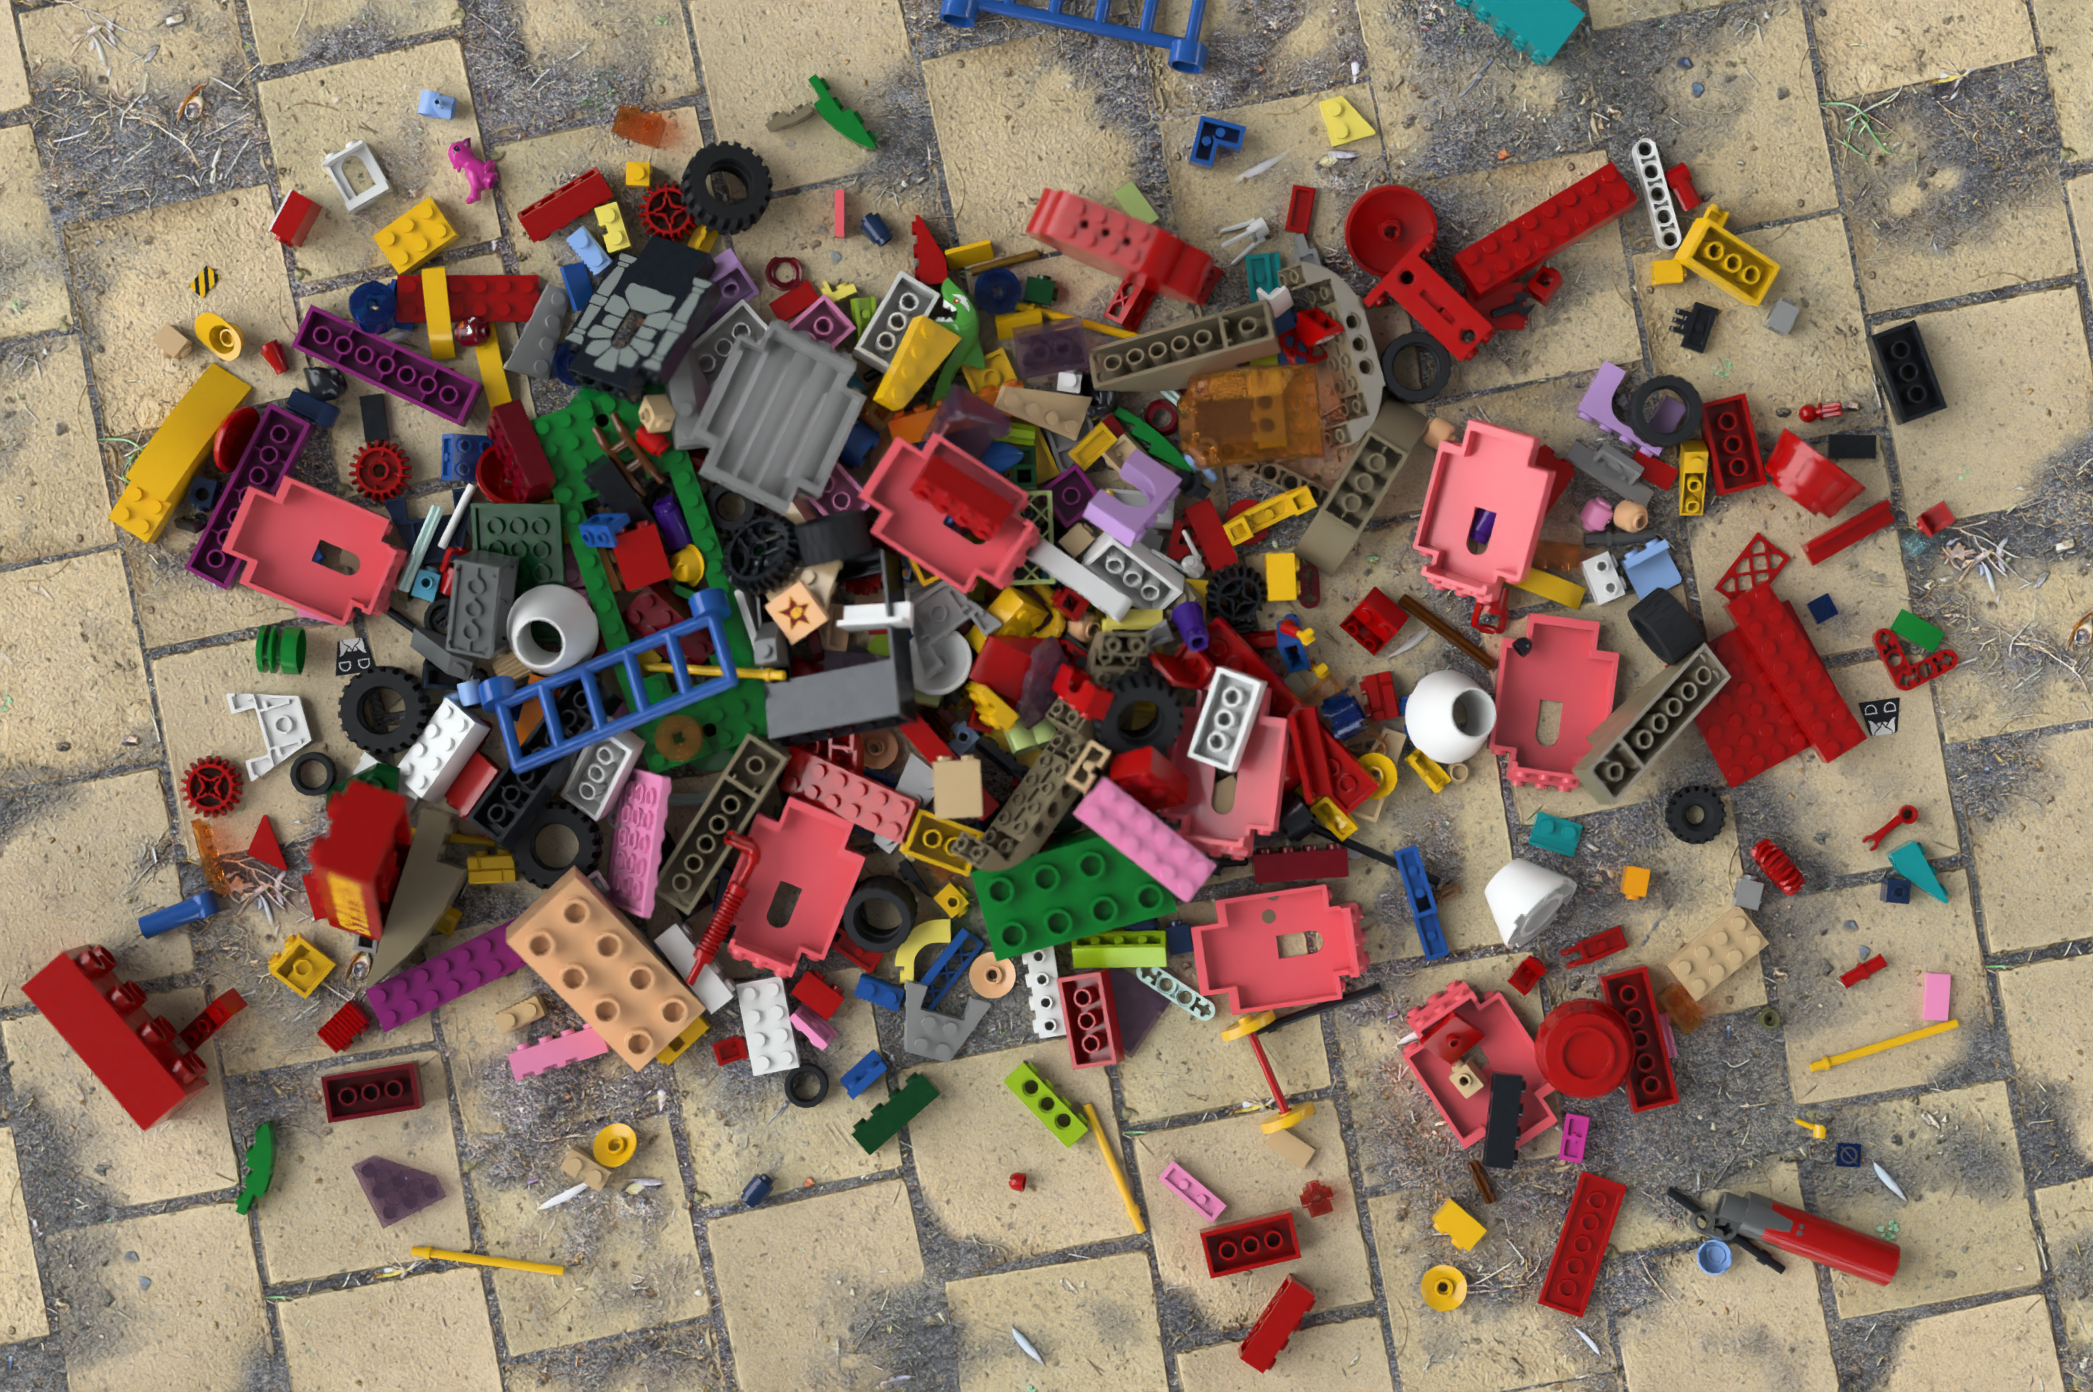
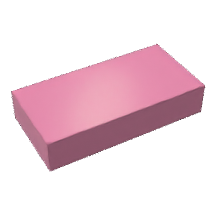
[1922,972,1951,1021]

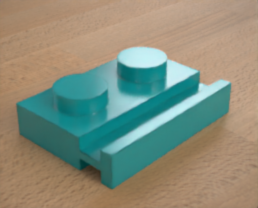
[1244,252,1281,303]
[1528,811,1583,857]

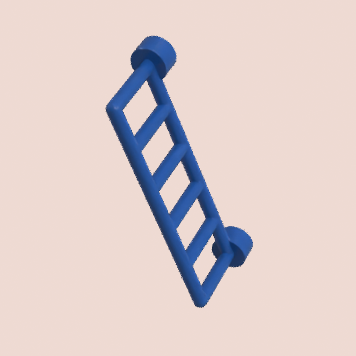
[939,0,1208,74]
[478,588,739,774]

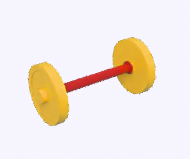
[1220,1009,1316,1134]

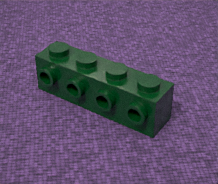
[851,1071,941,1155]

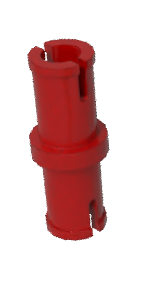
[1839,953,1888,989]

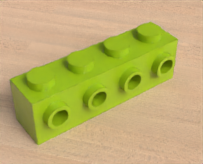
[1072,931,1168,968]

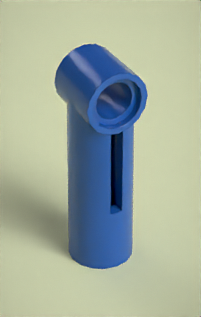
[138,890,221,939]

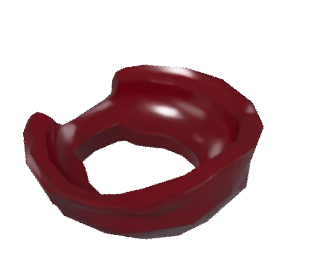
[765,256,804,291]
[1144,399,1182,436]

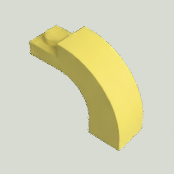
[895,918,951,989]

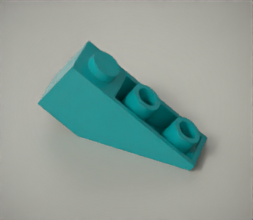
[1886,840,1949,904]

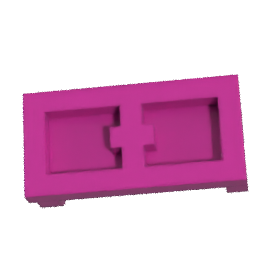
[1558,1112,1591,1163]

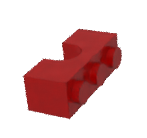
[1051,663,1114,721]

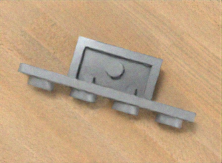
[1566,441,1654,507]

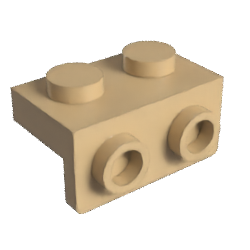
[1102,431,1154,488]

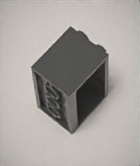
[445,549,519,659]

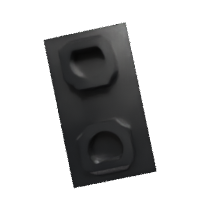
[1174,469,1211,501]

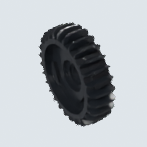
[722,512,802,596]

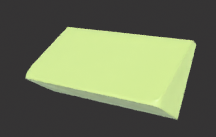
[1113,181,1159,225]

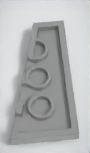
[873,753,934,855]

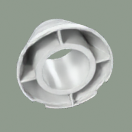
[507,584,599,676]
[1405,670,1496,764]
[1484,858,1577,949]

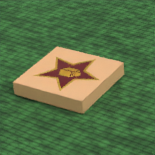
[765,579,830,645]

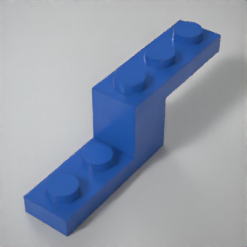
[1394,844,1449,961]

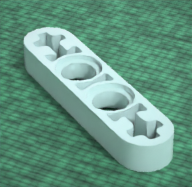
[1136,967,1215,1021]

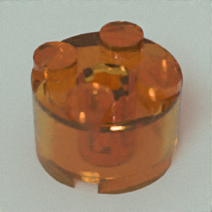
[655,714,705,762]

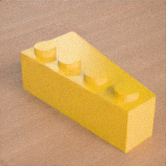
[873,315,962,411]

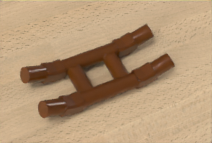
[591,412,666,498]

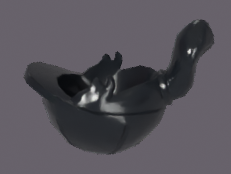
[1081,374,1121,420]

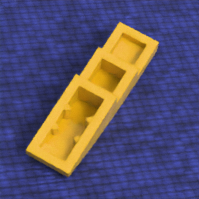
[1295,780,1359,841]

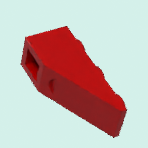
[912,215,948,287]
[179,987,248,1052]

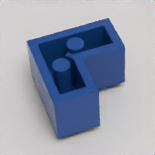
[1189,116,1246,170]

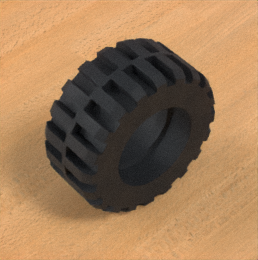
[680,141,773,235]
[338,666,432,755]
[1092,668,1184,756]
[511,801,603,889]

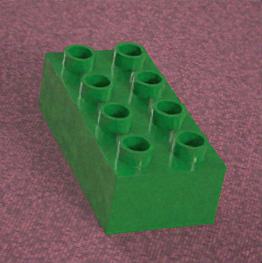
[971,829,1177,962]

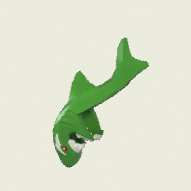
[929,278,985,405]

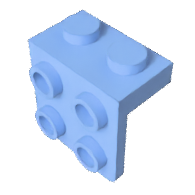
[1620,538,1682,600]

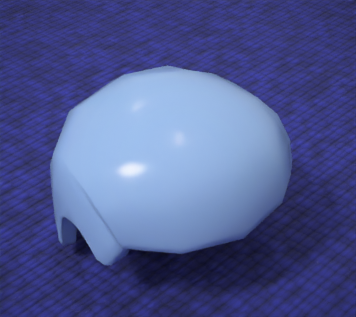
[1696,1239,1733,1276]

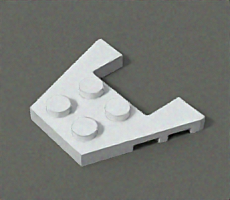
[226,693,314,781]

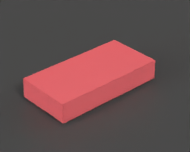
[835,190,846,239]

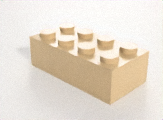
[1663,906,1769,1002]

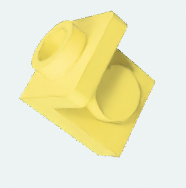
[821,280,859,305]

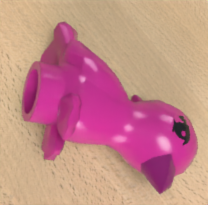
[448,137,497,204]

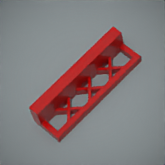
[1103,280,1157,332]
[1800,499,1895,566]
[1287,704,1335,804]

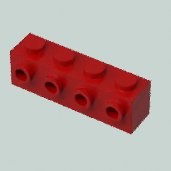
[517,166,614,243]

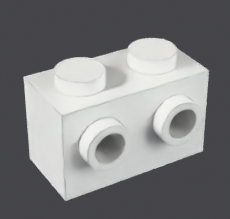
[1579,551,1627,605]

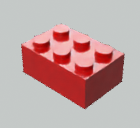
[1110,746,1189,813]

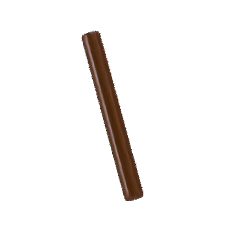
[1398,594,1496,670]

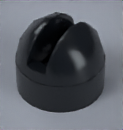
[1512,637,1532,658]

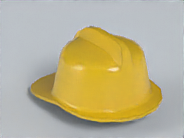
[194,312,245,361]
[670,544,705,587]

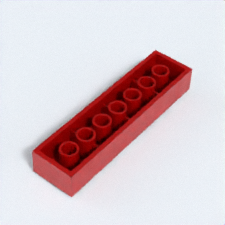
[1452,162,1638,302]
[1722,580,1867,763]

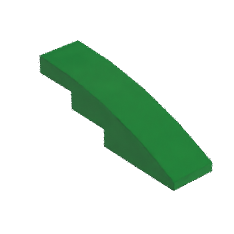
[1114,406,1192,472]

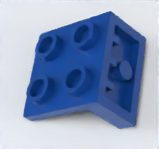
[441,433,495,482]

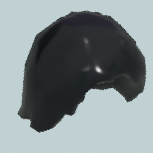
[303,367,348,401]

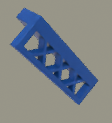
[905,926,985,1010]

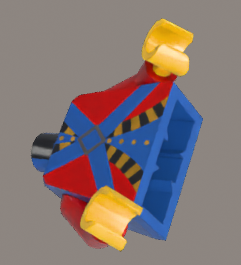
[1277,614,1331,679]

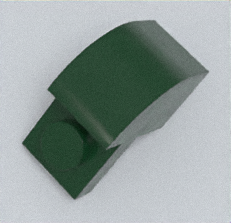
[1012,446,1037,491]

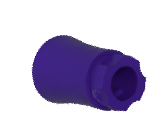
[653,496,693,550]
[1469,508,1497,546]
[1171,601,1209,652]

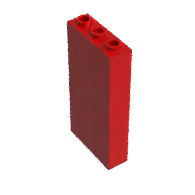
[897,708,1001,821]

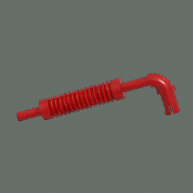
[685,830,761,986]

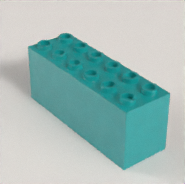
[1455,0,1586,66]

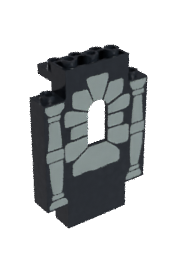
[564,235,722,405]

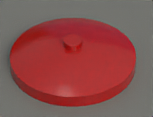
[1344,184,1438,278]

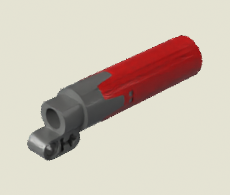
[1689,1191,1901,1287]

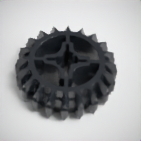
[1205,563,1268,625]

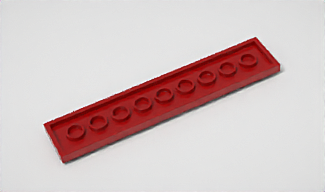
[1203,615,1381,816]

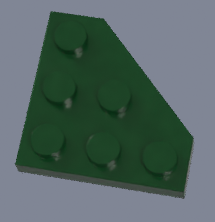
[325,763,400,812]

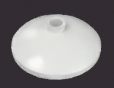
[909,630,972,696]

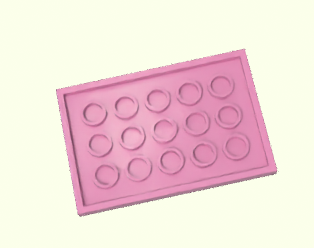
[604,766,671,918]

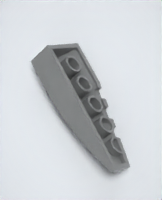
[664,345,711,451]

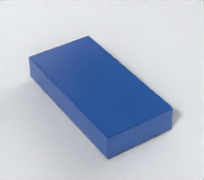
[560,262,593,313]

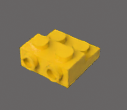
[964,681,1019,732]
[268,932,336,999]

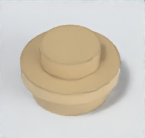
[1447,761,1470,784]

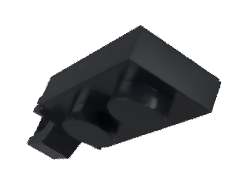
[975,735,1030,783]

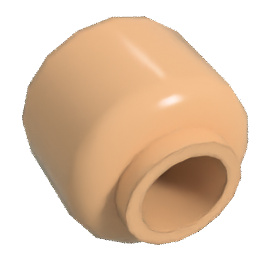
[1421,417,1456,451]
[1613,499,1648,533]
[1066,611,1101,643]

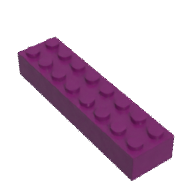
[291,305,484,427]
[184,403,316,591]
[365,917,528,1032]

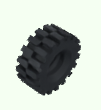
[1665,785,1727,844]

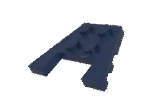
[383,487,474,565]

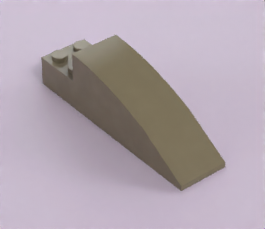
[1087,299,1281,392]
[1572,642,1731,805]
[654,730,792,915]
[366,806,468,988]

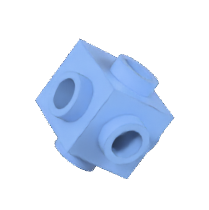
[947,721,981,757]

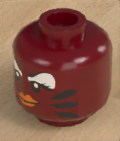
[454,317,491,347]

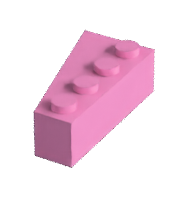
[508,1023,611,1082]

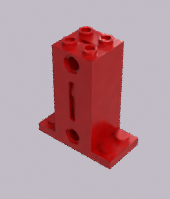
[1363,232,1496,362]

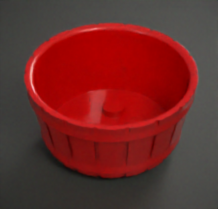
[1764,427,1866,519]
[1534,998,1636,1099]

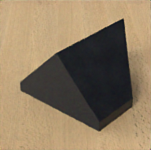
[421,658,463,691]

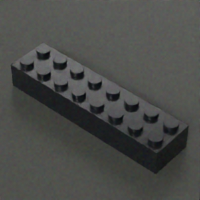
[466,679,623,851]

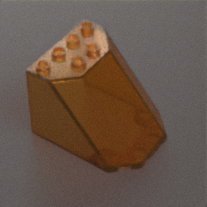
[1177,364,1325,470]

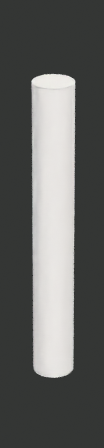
[437,483,477,550]

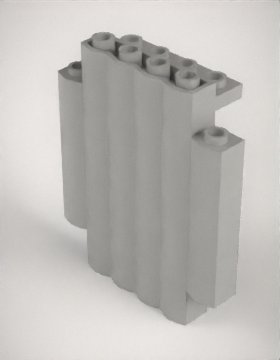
[689,320,867,515]

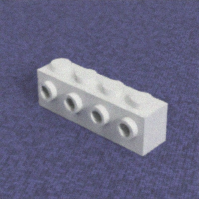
[1022,946,1066,1039]

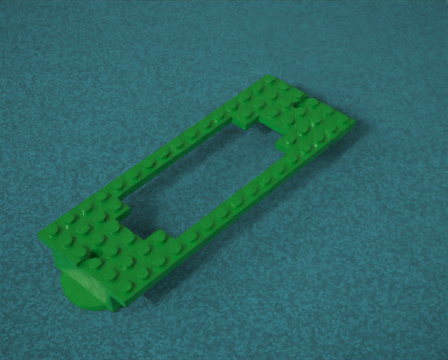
[530,380,768,773]

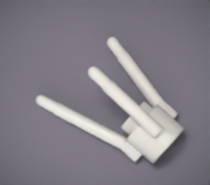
[1220,217,1270,265]
[1151,530,1205,579]

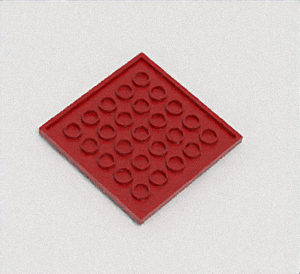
[1664,600,1838,789]

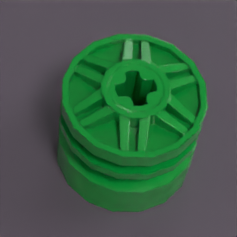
[255,625,306,675]

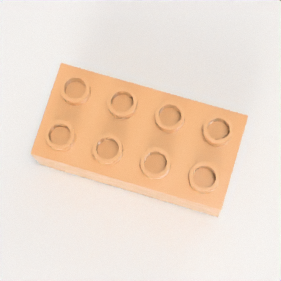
[506,865,706,1073]

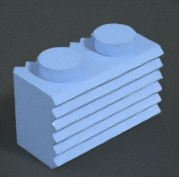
[566,226,613,278]

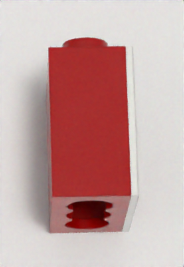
[268,189,322,248]

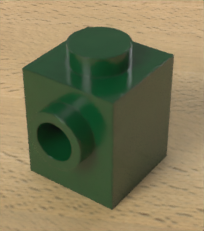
[1023,274,1059,306]

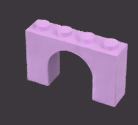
[1575,360,1686,458]
[1083,448,1182,548]

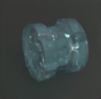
[1900,529,1930,559]

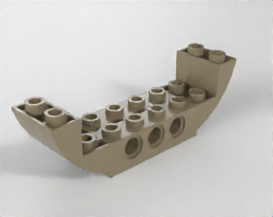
[1277,261,1386,451]
[1292,394,1429,577]
[1080,632,1149,801]
[949,698,1095,871]

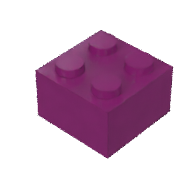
[1039,463,1098,530]

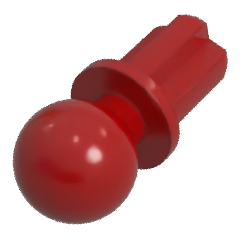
[1799,402,1843,423]

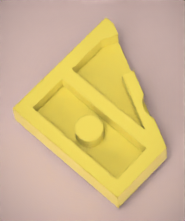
[1319,95,1376,148]

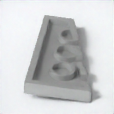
[502,284,569,381]

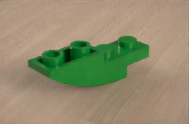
[808,74,877,152]
[235,1120,276,1215]

